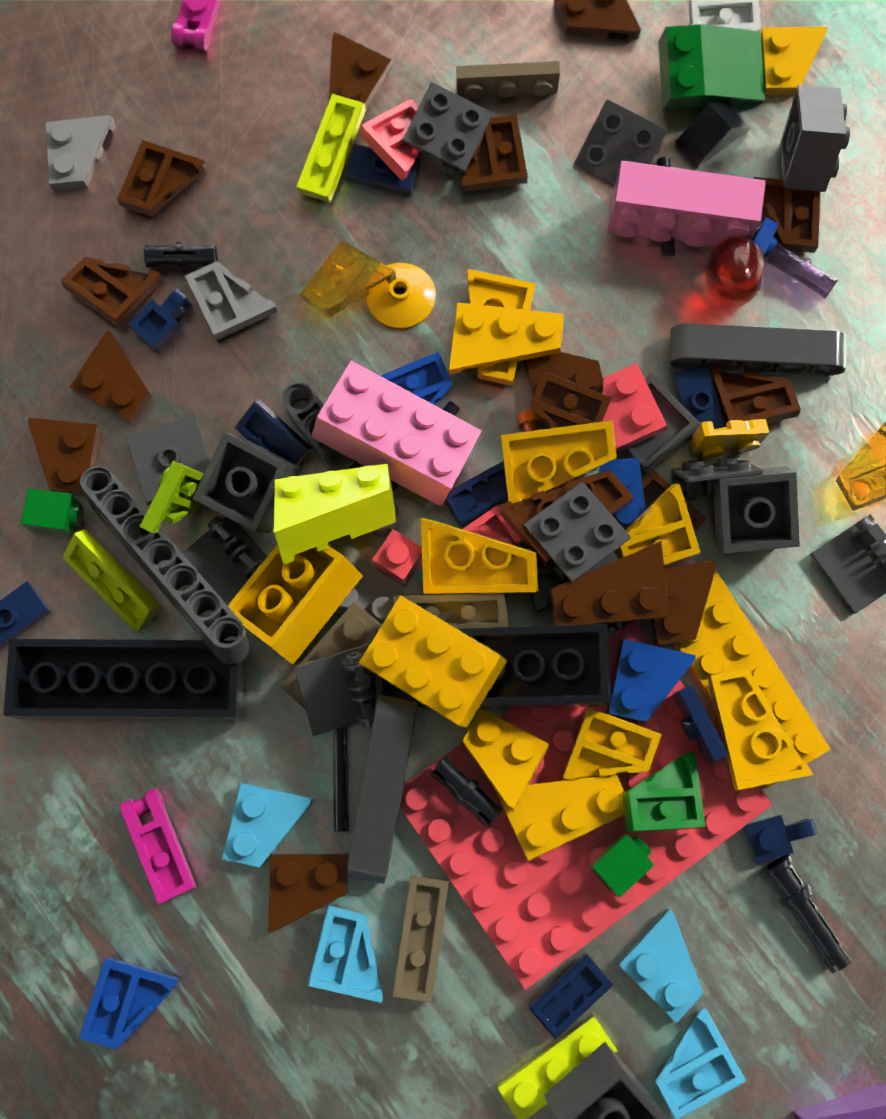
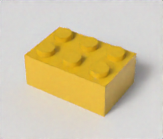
[228,544,363,665]
[359,595,507,728]

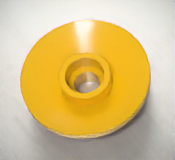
[366,263,435,329]

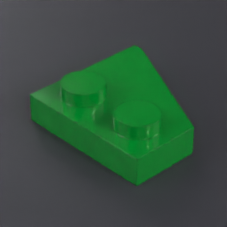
[622,752,706,833]

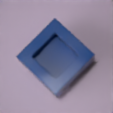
[740,218,779,267]

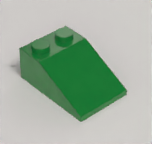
[658,24,765,110]

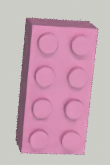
[608,161,766,252]
[311,361,482,506]

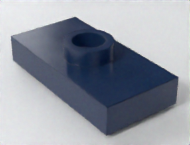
[345,144,420,195]
[672,365,726,441]
[234,400,312,466]
[444,461,509,529]
[0,581,51,649]
[672,685,727,764]
[528,953,613,1040]

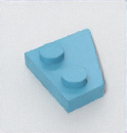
[222,783,313,868]
[307,905,383,1003]
[617,909,703,1023]
[655,1008,746,1119]

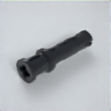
[760,854,852,973]

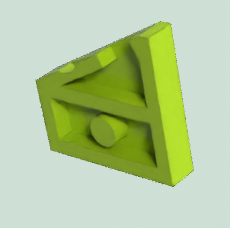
[140,461,204,534]

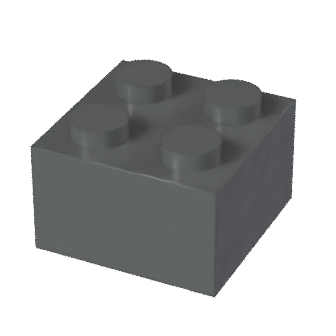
[780,85,850,192]
[192,432,302,533]
[712,466,800,554]
[544,1042,667,1119]

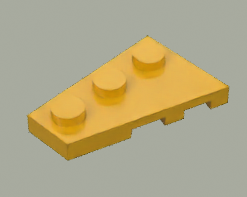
[467,269,536,386]
[501,421,617,503]
[707,668,814,790]
[494,775,625,861]

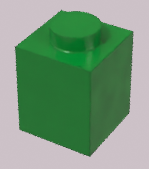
[20,488,84,537]
[588,834,654,898]

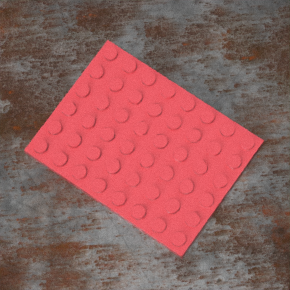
[400,621,773,990]

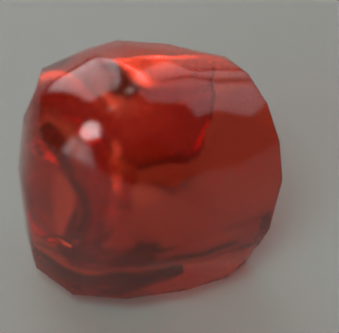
[705,238,765,307]

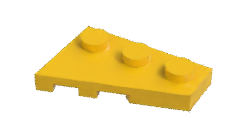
[449,302,564,375]
[420,518,538,594]

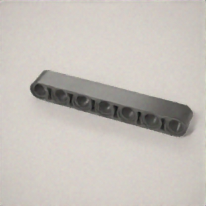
[80,466,250,664]

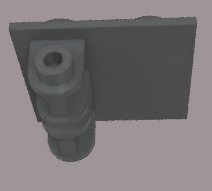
[402,82,493,175]
[574,99,668,185]
[671,456,763,499]
[524,481,631,583]
[811,514,886,614]
[182,516,267,606]
[294,644,376,736]

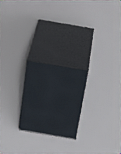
[675,103,750,169]

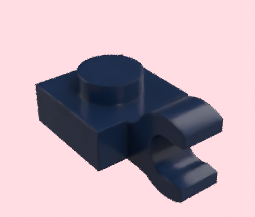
[128,289,192,352]
[743,815,818,864]

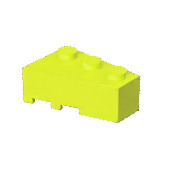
[274,464,396,565]

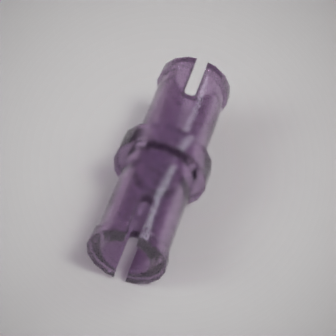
[765,242,838,299]

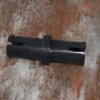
[144,241,218,270]
[430,756,503,828]

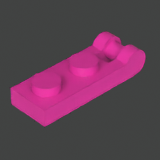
[171,0,221,50]
[120,788,197,904]

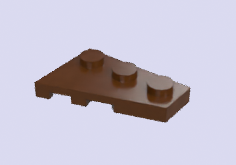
[498,469,634,566]
[550,541,670,626]

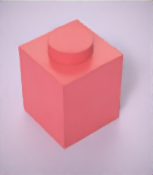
[372,529,422,588]

